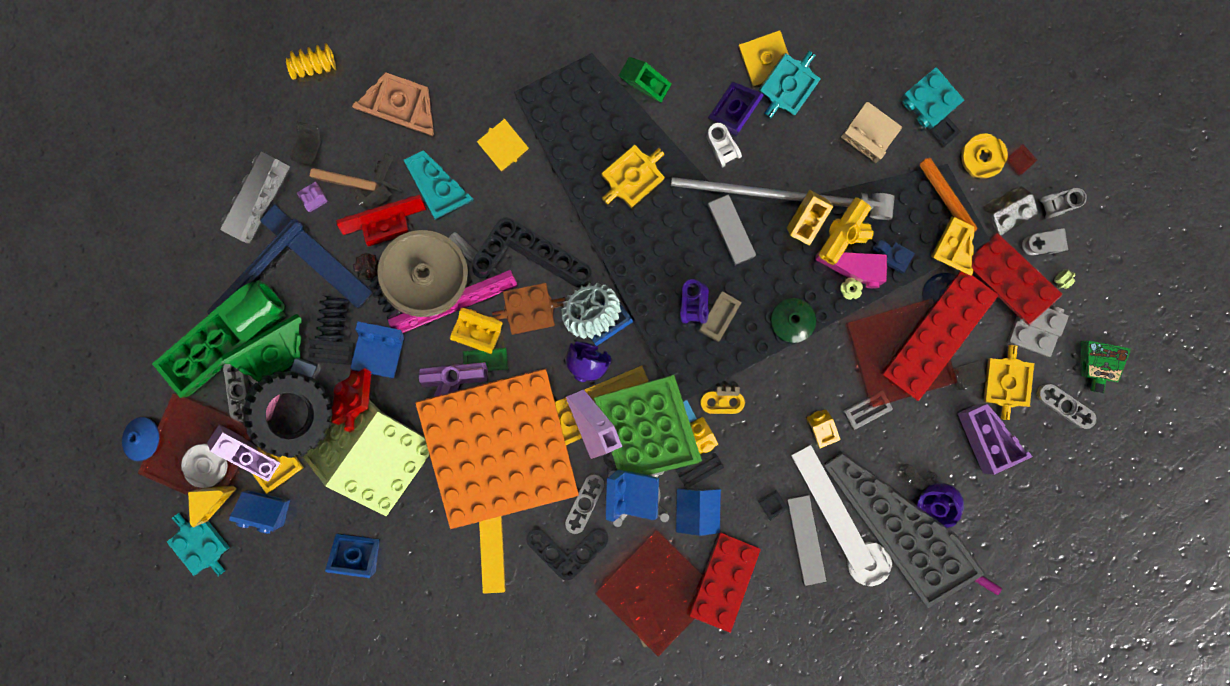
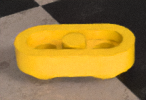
[700,391,745,414]

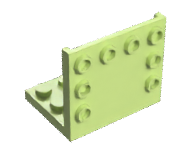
[303,400,430,516]

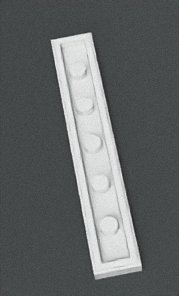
[791,445,875,573]

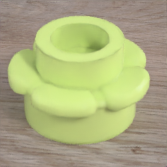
[1054,269,1075,289]
[840,278,863,300]

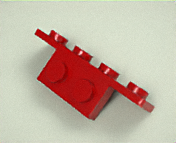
[336,195,426,246]

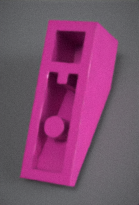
[815,251,887,288]

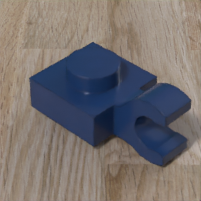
[873,239,915,273]

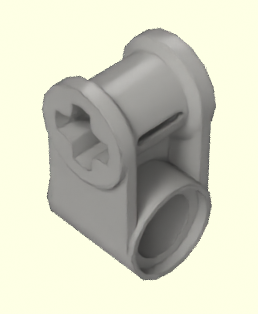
[1039,188,1087,219]
[1022,228,1068,255]

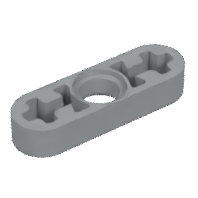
[223,363,250,423]
[1037,384,1096,429]
[565,473,604,534]

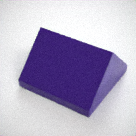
[708,82,764,137]

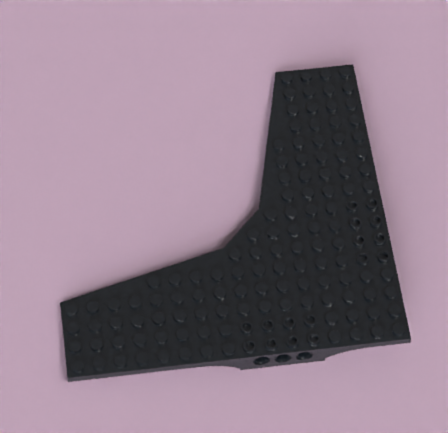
[514,53,990,402]

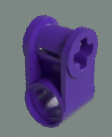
[680,279,709,323]

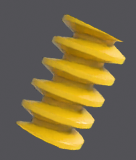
[286,43,336,80]

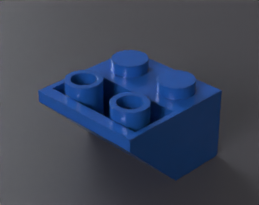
[229,490,290,533]

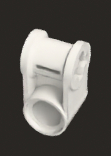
[706,123,742,168]

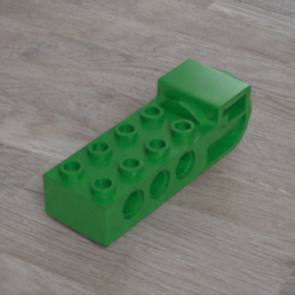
[152,280,286,398]

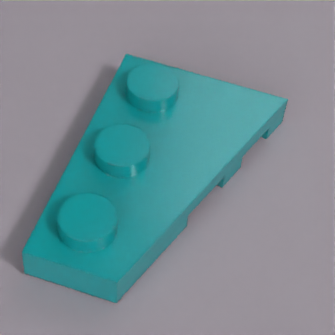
[404,150,474,220]

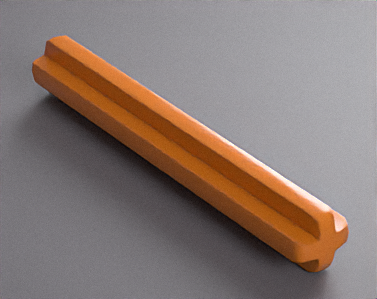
[920,157,977,232]

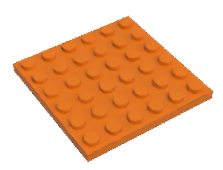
[416,368,579,529]

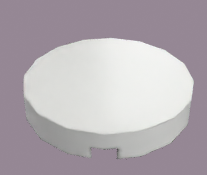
[181,443,228,488]
[847,541,892,586]

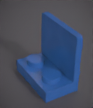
[351,322,404,378]
[606,469,659,522]

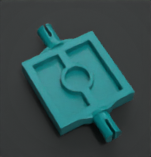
[759,50,821,118]
[167,512,230,576]

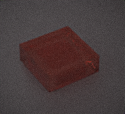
[1006,144,1037,176]

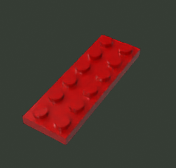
[882,271,999,401]

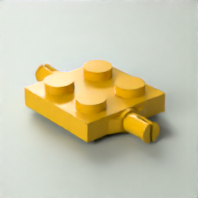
[601,145,665,208]
[983,345,1034,420]

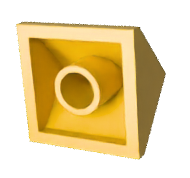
[188,486,236,527]

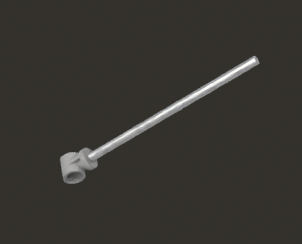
[671,177,895,220]

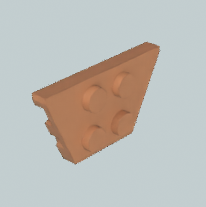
[352,73,434,136]

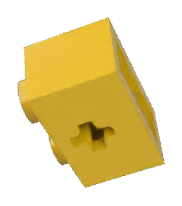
[787,190,833,245]

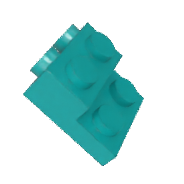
[901,67,964,130]

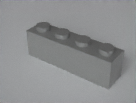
[220,151,290,244]

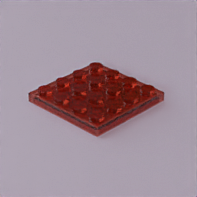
[847,298,957,407]
[138,393,251,508]
[595,530,703,657]

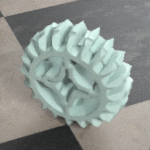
[561,283,621,339]

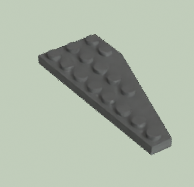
[825,452,985,608]

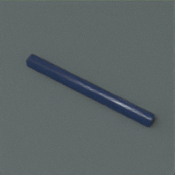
[207,219,303,314]

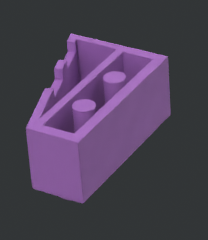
[958,404,1033,475]

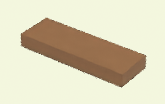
[310,168,380,193]

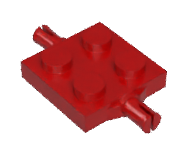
[331,366,371,432]

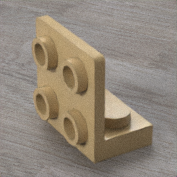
[841,102,902,163]

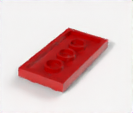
[971,233,1062,326]
[688,533,761,633]

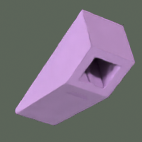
[566,390,622,459]
[207,424,280,481]

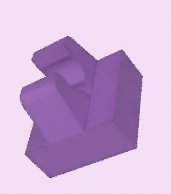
[297,182,328,212]

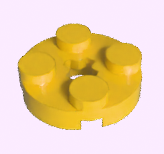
[961,133,1008,179]

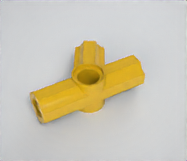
[818,197,874,265]

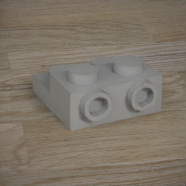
[1007,306,1069,357]

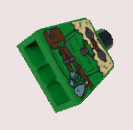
[1081,341,1131,393]

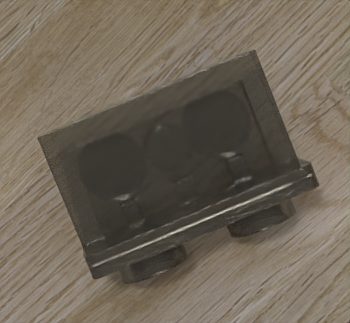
[983,186,1038,235]

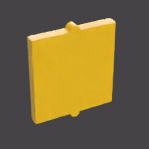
[477,119,529,172]

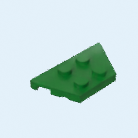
[221,314,301,382]

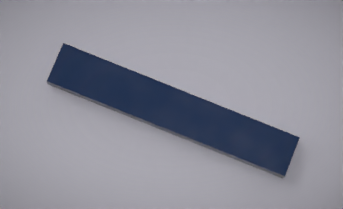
[260,204,373,309]

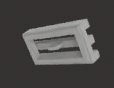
[843,390,893,430]

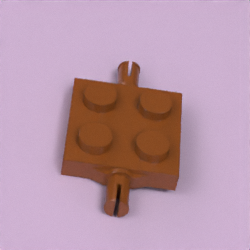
[492,283,566,335]

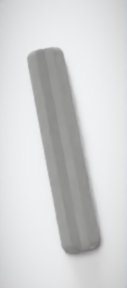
[449,232,501,278]

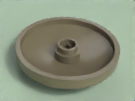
[378,230,468,317]

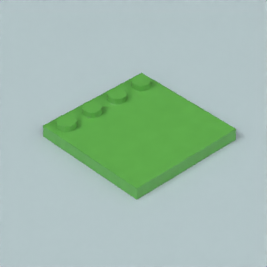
[594,375,702,475]

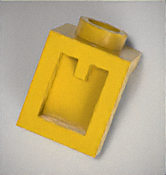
[806,409,840,448]

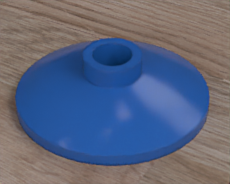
[122,417,159,461]

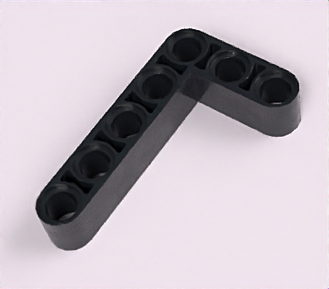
[472,217,592,288]

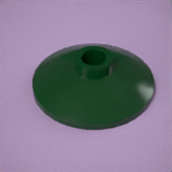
[771,298,816,343]

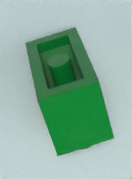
[618,57,672,102]

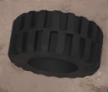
[242,371,332,458]

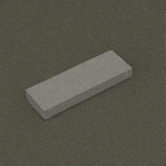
[708,195,756,265]

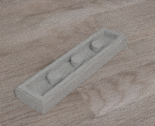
[787,495,826,586]

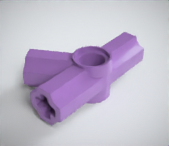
[419,362,488,397]

